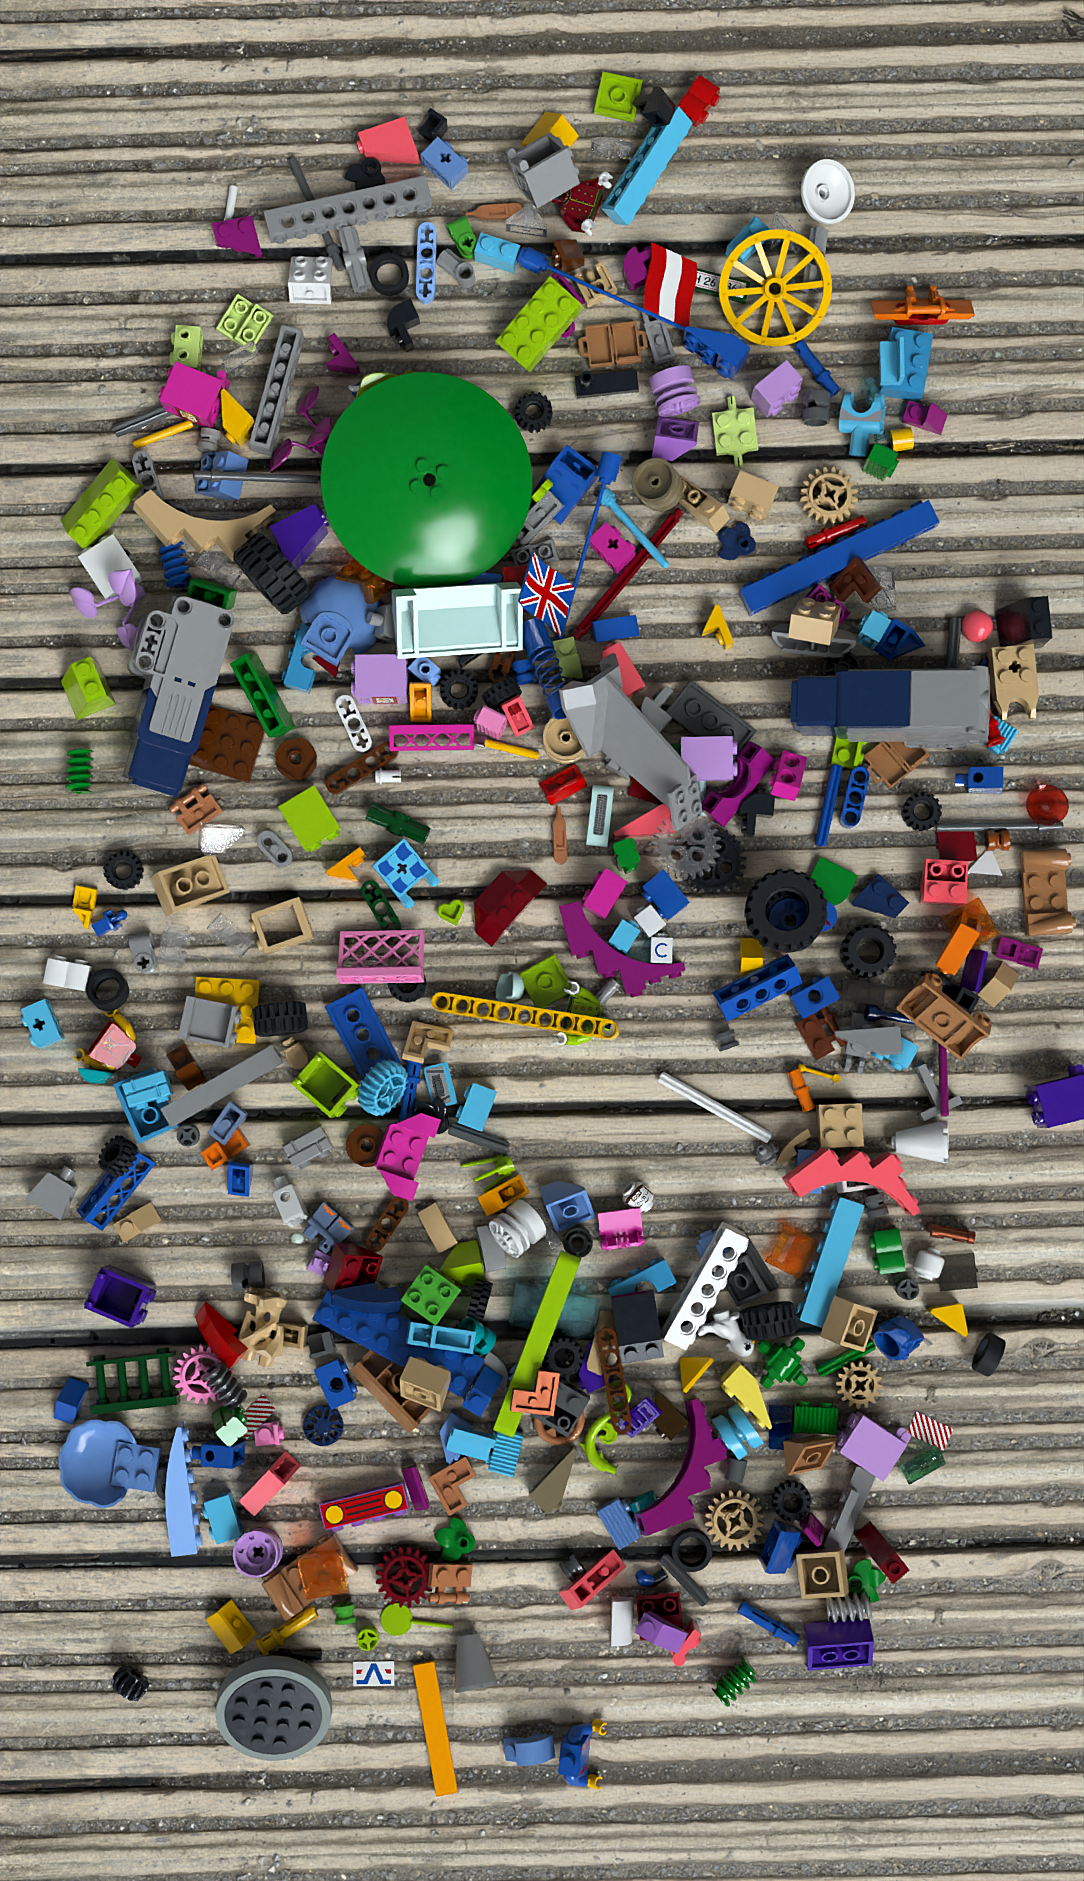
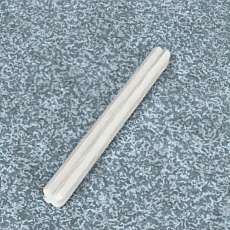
[658,1072,772,1143]

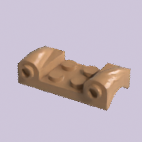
[1020,849,1076,937]
[896,973,991,1060]
[262,1532,359,1621]

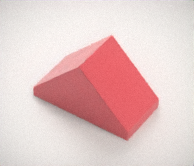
[500,695,535,737]

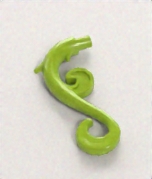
[579,1380,632,1475]

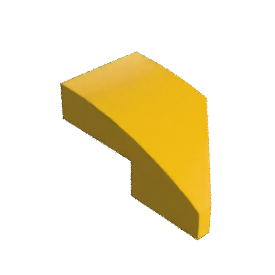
[72,884,98,929]

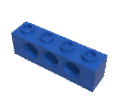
[712,954,802,1022]

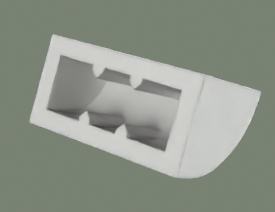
[610,1596,633,1646]

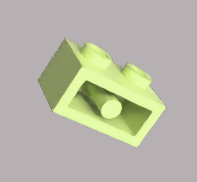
[170,325,204,372]

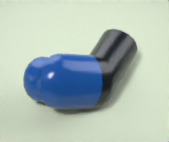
[635,1568,668,1587]

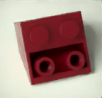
[323,1243,383,1291]
[636,1591,683,1641]

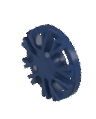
[303,1405,344,1446]

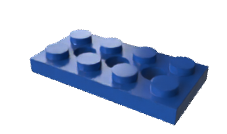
[325,987,402,1080]

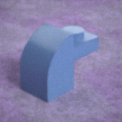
[503,1733,555,1766]

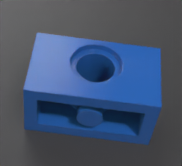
[789,975,840,1020]
[314,1357,358,1410]

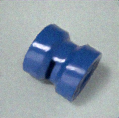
[512,659,536,685]

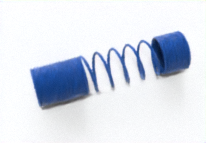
[523,618,567,720]

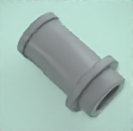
[595,978,621,1005]

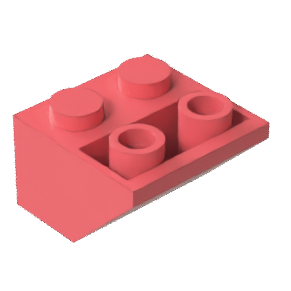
[920,859,968,906]

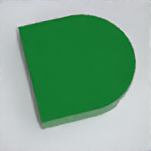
[810,857,858,906]

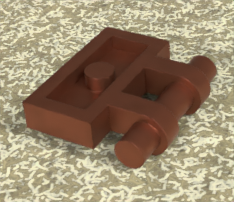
[795,1006,847,1061]

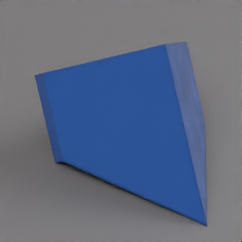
[874,618,926,661]

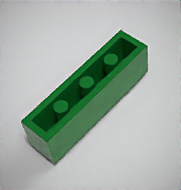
[230,653,296,737]

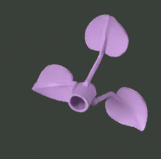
[70,569,145,652]

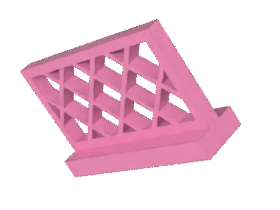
[336,930,425,984]

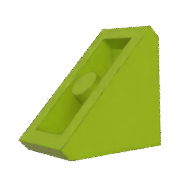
[439,1240,485,1286]

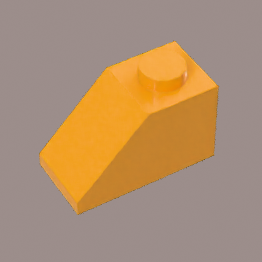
[477,1174,530,1216]

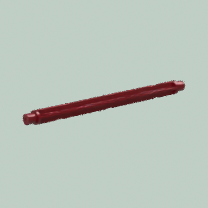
[571,508,684,641]

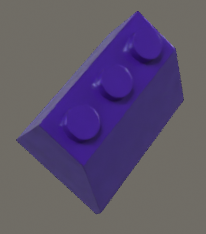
[804,1618,874,1671]

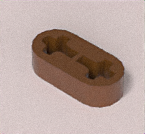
[488,651,515,684]

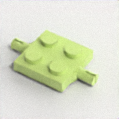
[712,396,758,468]

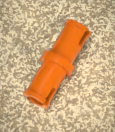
[787,1068,815,1112]

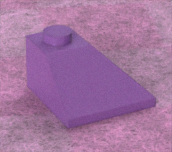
[652,416,699,461]

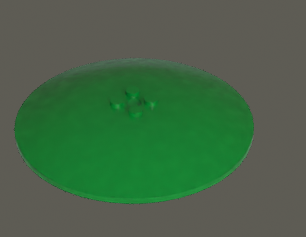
[320,372,532,588]

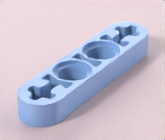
[416,222,437,304]

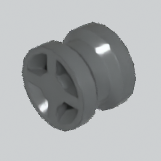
[714,1029,739,1052]
[177,1125,200,1146]
[895,1278,919,1300]
[559,1554,586,1582]

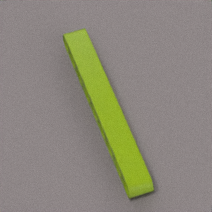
[493,1250,581,1438]

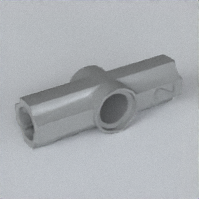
[338,226,371,292]
[801,227,829,294]

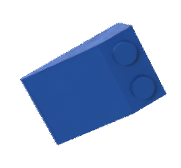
[759,1519,802,1574]

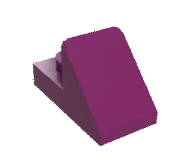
[326,333,360,375]
[901,401,947,435]

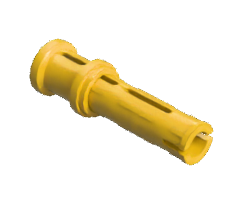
[255,1605,319,1656]

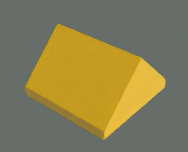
[521,111,579,148]

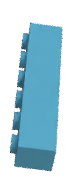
[601,106,693,226]
[796,1196,865,1328]

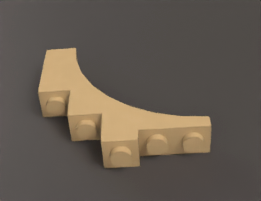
[133,489,276,561]

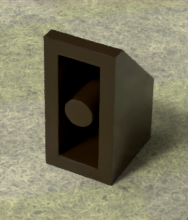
[655,1389,689,1441]

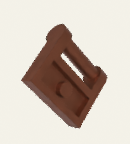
[926,1223,976,1244]

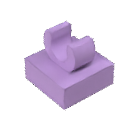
[307,1249,331,1277]

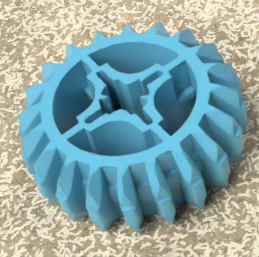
[357,1059,408,1116]

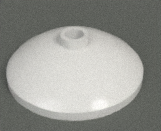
[801,159,855,224]

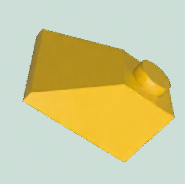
[221,388,255,447]

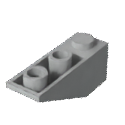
[835,1023,902,1056]

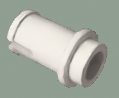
[375,768,401,785]

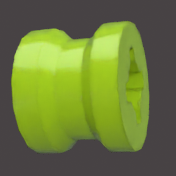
[357,1625,379,1651]

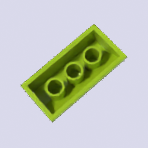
[61,458,144,548]

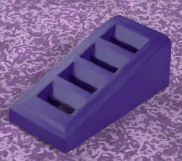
[618,1396,662,1438]

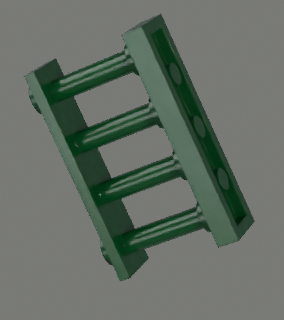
[86,1347,181,1415]

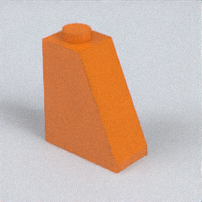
[936,911,982,976]

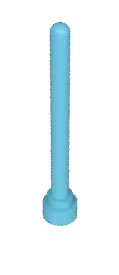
[597,488,669,568]

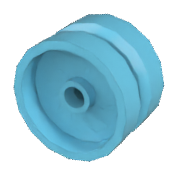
[712,1403,764,1460]

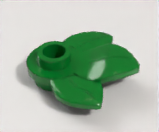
[434,1517,476,1561]
[847,1559,886,1603]

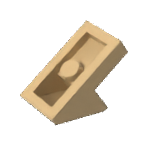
[113,1202,162,1243]

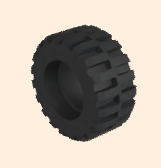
[233,533,311,615]
[744,869,828,953]

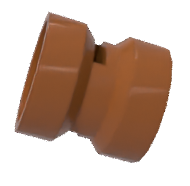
[985,830,1010,851]

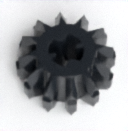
[111,1665,150,1701]

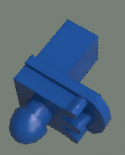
[91,909,128,937]

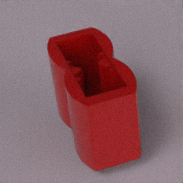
[678,75,721,127]

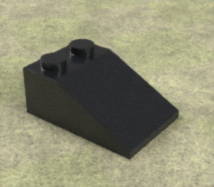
[611,1289,664,1364]

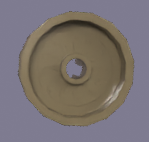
[631,458,684,512]

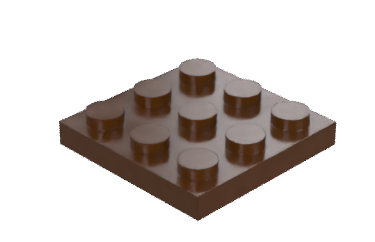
[189,705,266,783]

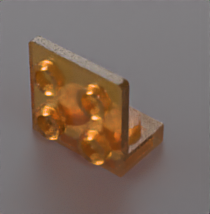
[335,558,396,605]

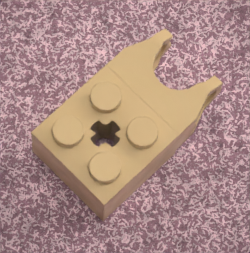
[987,644,1039,722]

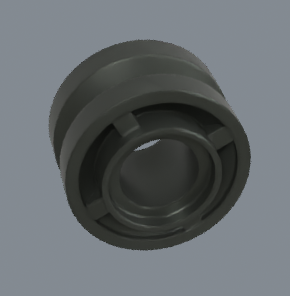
[563,1227,593,1258]

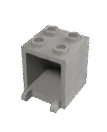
[506,132,580,208]

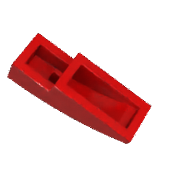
[195,1302,248,1370]

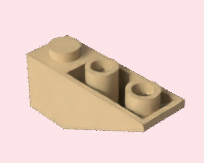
[679,476,730,533]

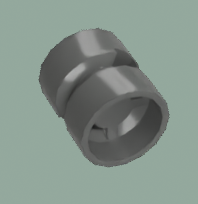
[802,390,830,427]
[231,1261,265,1291]

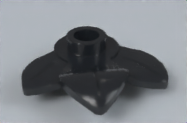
[344,158,386,191]
[413,1096,449,1134]

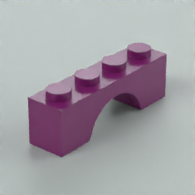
[701,741,775,827]

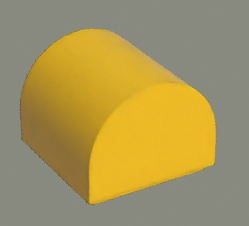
[888,427,914,452]

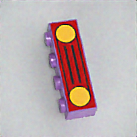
[319,1480,410,1532]

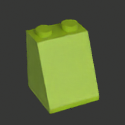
[61,656,116,720]

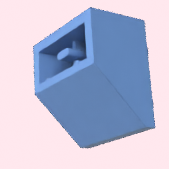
[195,451,248,501]

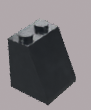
[995,596,1053,649]

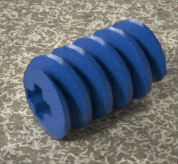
[158,541,191,588]

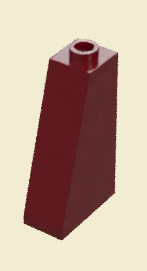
[854,1521,910,1584]

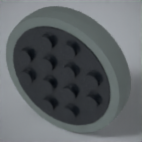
[216,1656,332,1761]

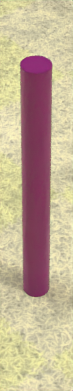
[938,1043,949,1117]

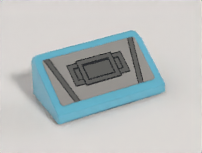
[424,1062,457,1106]

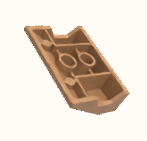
[349,1350,450,1433]

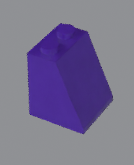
[269,504,329,570]

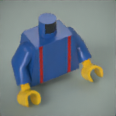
[558,1719,607,1790]

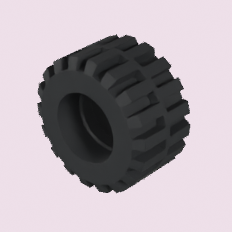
[840,924,897,978]
[252,1001,308,1037]
[741,1301,799,1340]

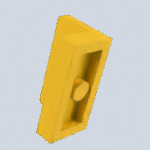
[206,1599,257,1654]

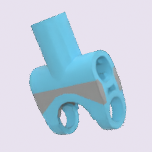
[839,392,886,457]

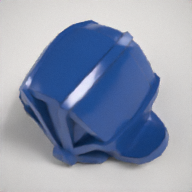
[874,1315,925,1362]

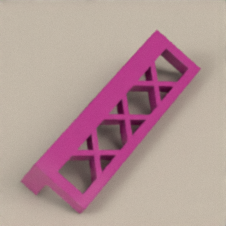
[389,724,475,751]

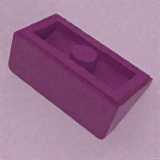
[401,1464,430,1510]

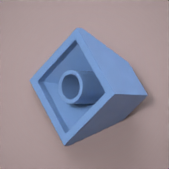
[539,1180,596,1233]

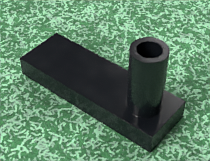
[575,369,639,399]

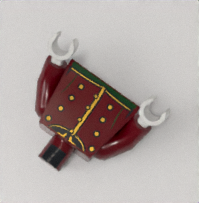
[552,172,613,236]

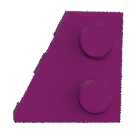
[211,216,262,258]

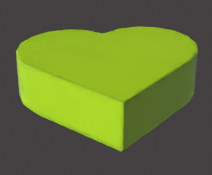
[531,478,553,502]
[437,899,465,926]

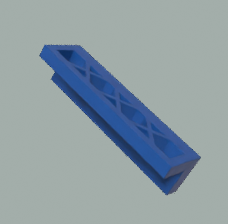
[76,1149,156,1231]

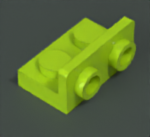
[830,736,866,770]

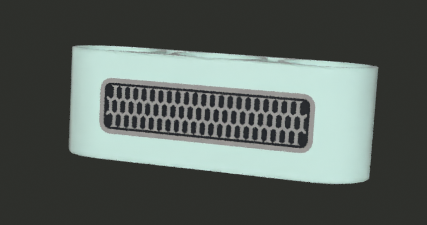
[586,785,614,847]

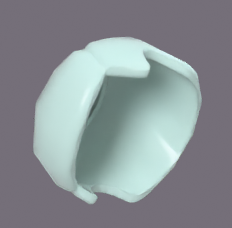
[496,972,525,1004]

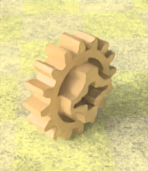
[835,1361,883,1409]

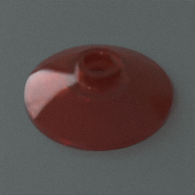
[1026,785,1069,826]

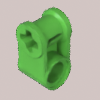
[446,215,477,259]

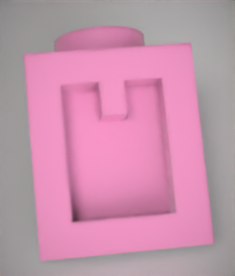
[254,1421,285,1446]

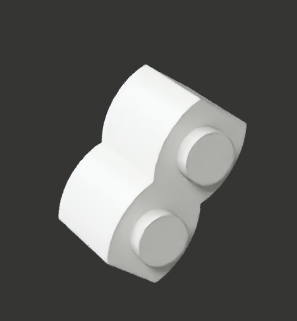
[43,955,92,991]

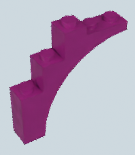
[559,901,685,998]
[634,1398,727,1536]

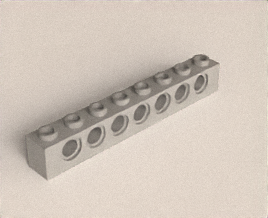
[264,175,432,244]

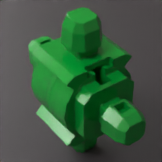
[757,1337,808,1389]

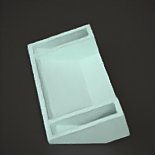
[392,582,523,659]

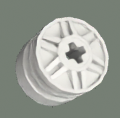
[489,1199,546,1258]

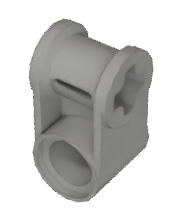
[129,932,157,974]

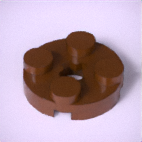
[275,738,318,781]
[346,1124,384,1167]

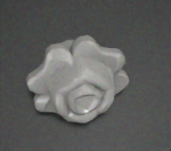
[755,1143,779,1166]

